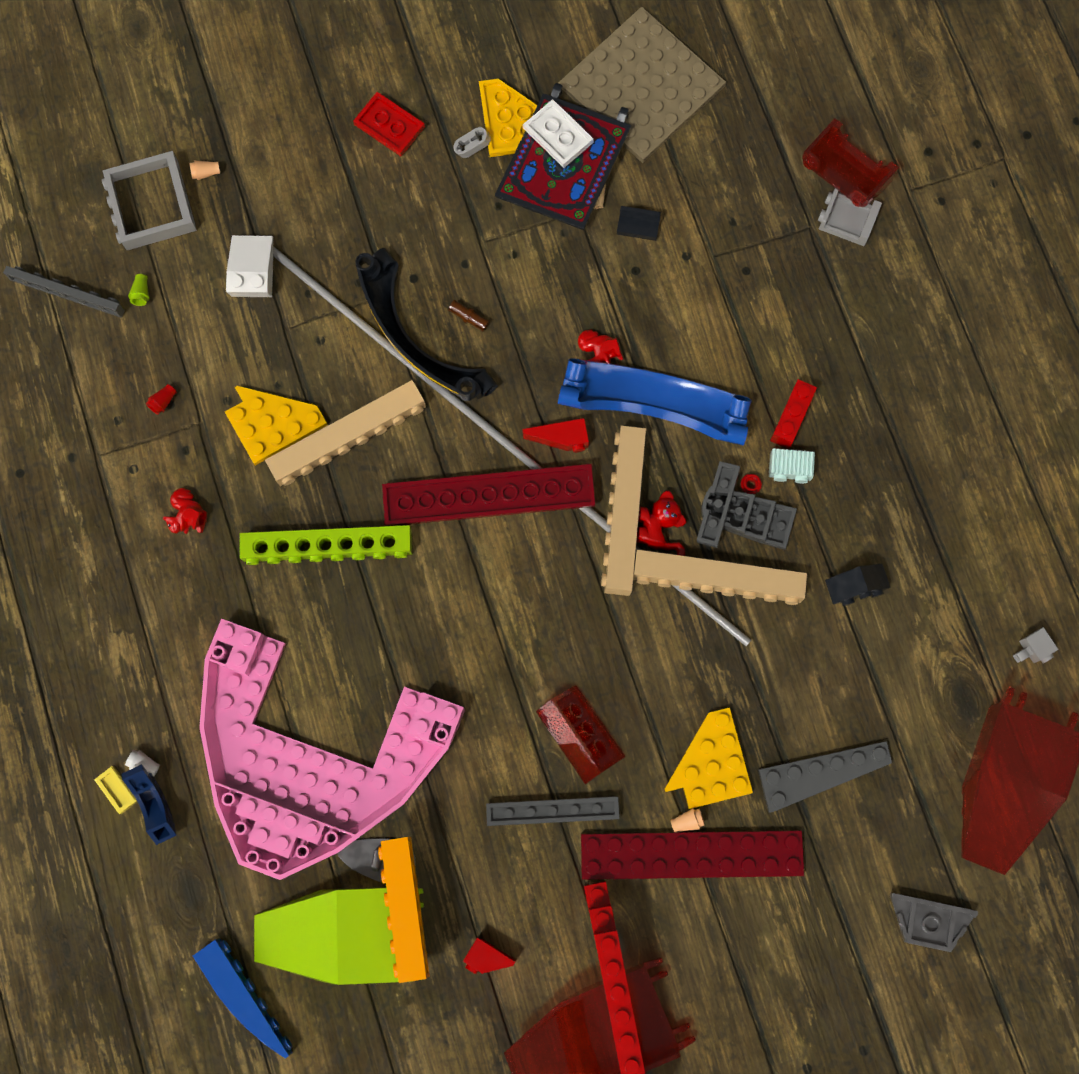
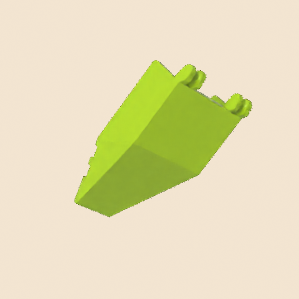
[254,887,424,985]

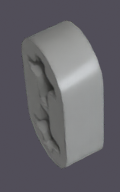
[454,127,491,158]

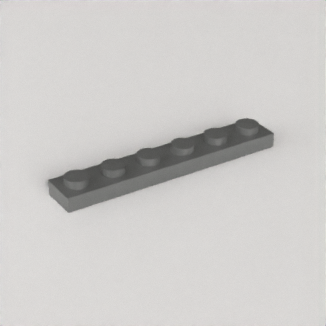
[3,266,125,318]
[486,797,619,826]

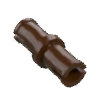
[448,300,489,332]

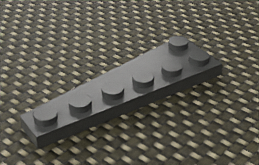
[758,741,892,813]

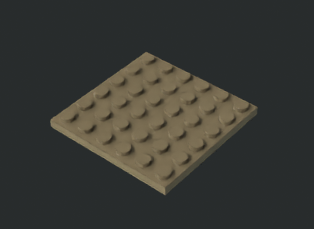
[558,7,726,163]

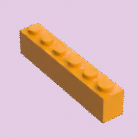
[378,837,430,983]

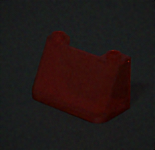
[802,118,899,207]

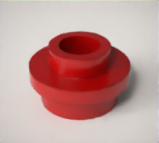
[740,474,762,495]

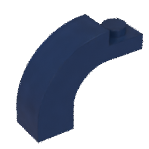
[121,764,177,845]

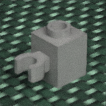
[1013,627,1058,663]

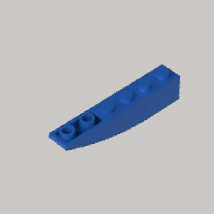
[193,938,293,1058]

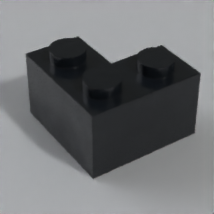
[825,564,891,606]

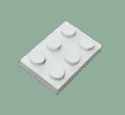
[523,99,594,168]

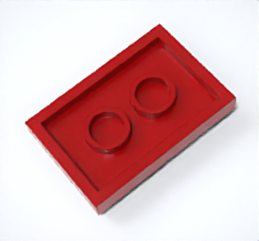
[353,92,425,157]

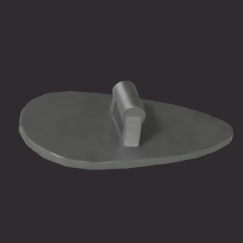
[338,839,415,882]

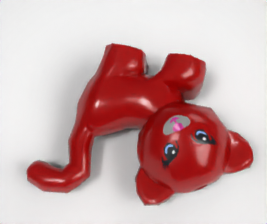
[636,491,686,556]

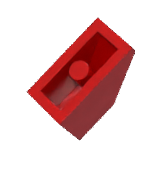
[463,936,516,974]

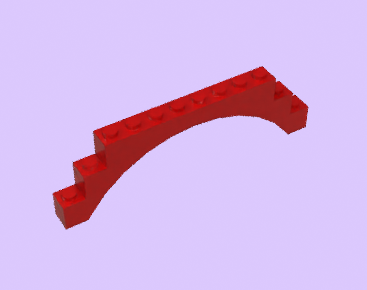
[584,881,645,1074]

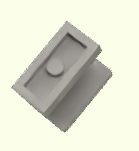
[818,187,882,246]

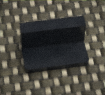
[617,206,661,241]

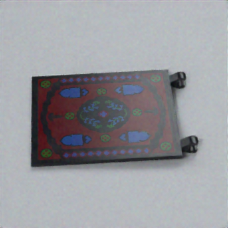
[495,83,631,230]

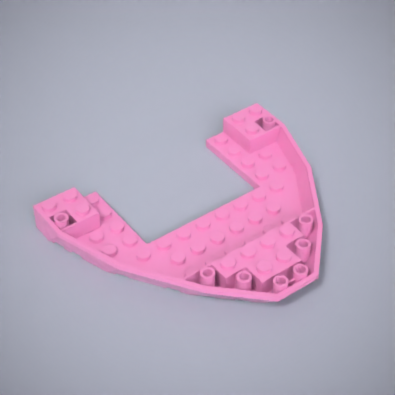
[200,619,465,880]

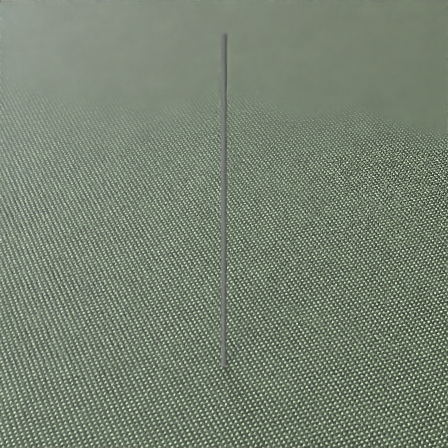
[273,246,751,646]

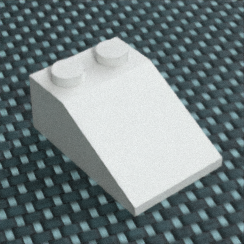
[226,235,273,297]

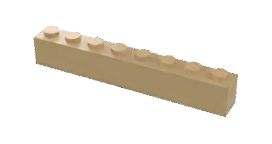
[265,380,426,486]
[601,426,646,596]
[633,550,807,605]

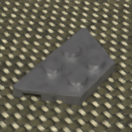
[890,893,978,952]

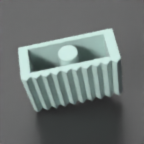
[769,448,815,484]

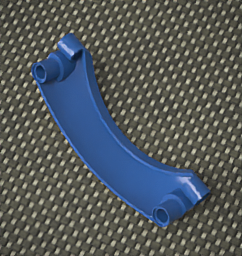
[558,358,752,446]

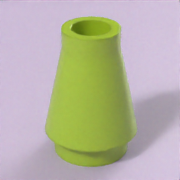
[128,274,149,306]

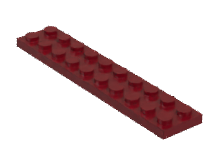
[382,464,595,526]
[581,831,804,880]

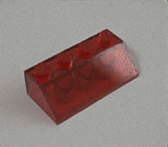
[536,685,625,784]

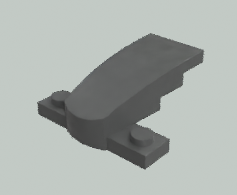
[697,461,797,550]

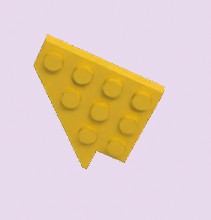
[479,79,537,157]
[225,386,328,466]
[664,708,753,809]

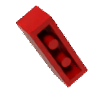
[770,379,817,449]

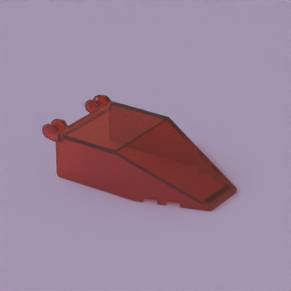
[961,687,1079,875]
[504,957,696,1074]

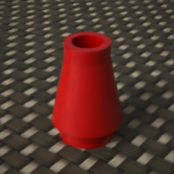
[146,384,177,415]

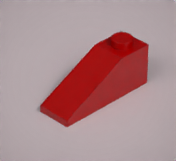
[522,418,589,453]

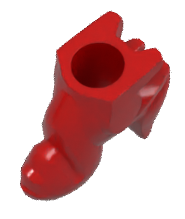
[578,330,623,364]
[163,488,207,534]

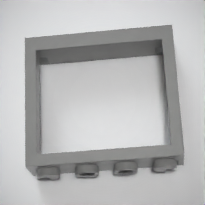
[102,151,197,250]

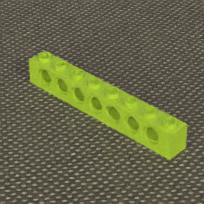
[240,525,412,565]

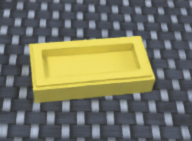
[94,766,137,814]

